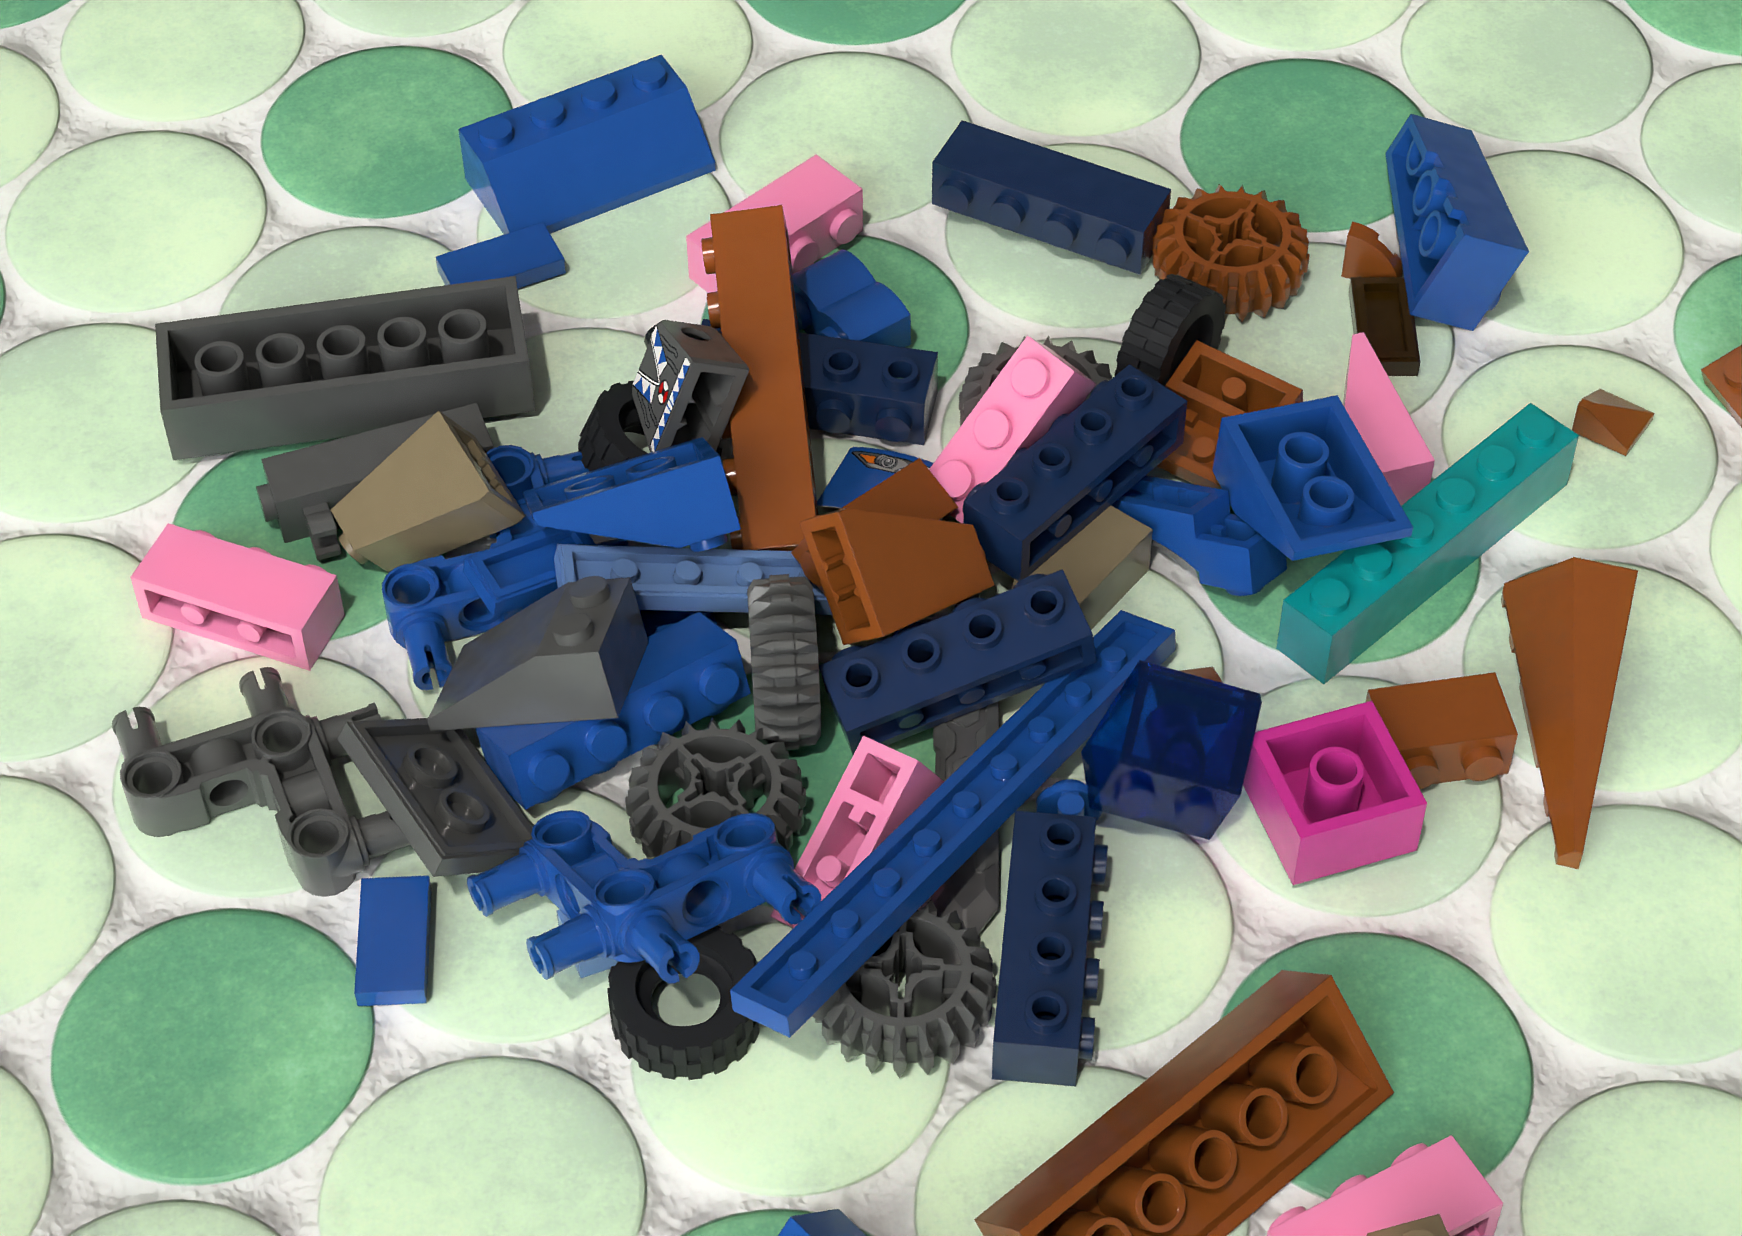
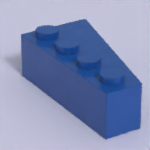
[1385,114,1529,331]

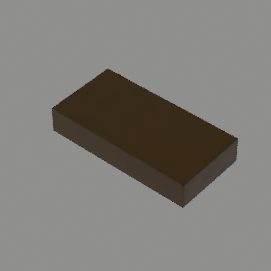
[1348,277,1420,376]

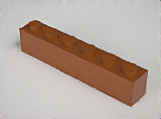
[701,205,819,551]

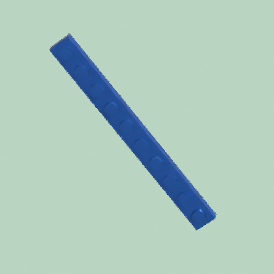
[730,610,1176,1038]

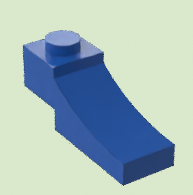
[1111,475,1287,596]

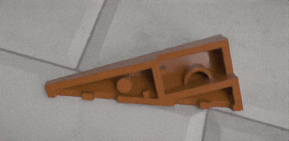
[1501,557,1638,869]

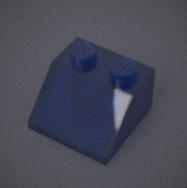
[1081,660,1262,840]

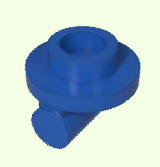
[1036,779,1103,821]

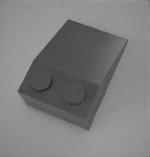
[427,576,649,731]

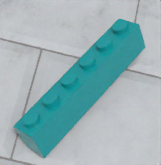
[1276,403,1579,684]

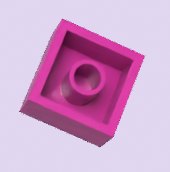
[1241,701,1427,885]

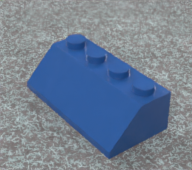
[458,54,716,235]

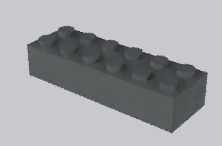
[155,276,535,460]

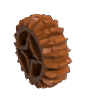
[1152,184,1310,322]

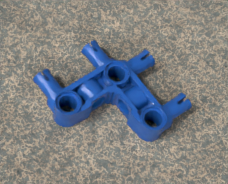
[382,445,629,690]
[467,810,821,983]

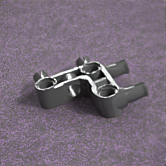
[112,667,411,897]

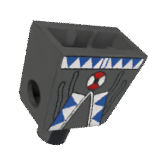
[632,320,749,453]

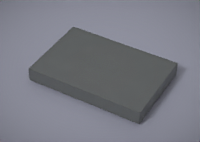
[338,718,533,877]

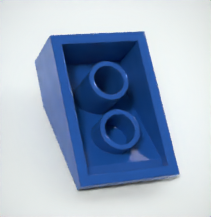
[1212,395,1413,561]
[522,437,741,552]

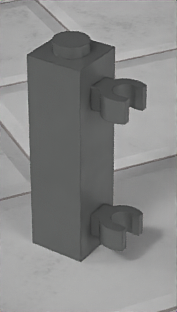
[256,403,494,561]

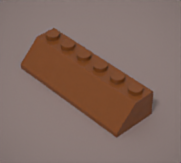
[974,970,1394,1236]

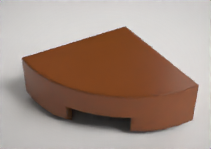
[1341,222,1403,279]

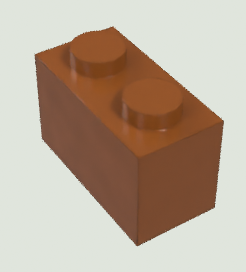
[1366,672,1518,789]

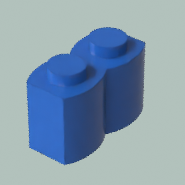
[793,249,911,370]

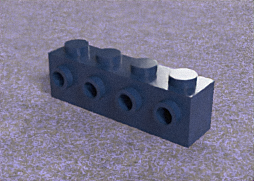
[932,120,1171,275]
[701,319,938,445]
[962,364,1187,582]
[819,569,1097,755]
[992,810,1108,1087]

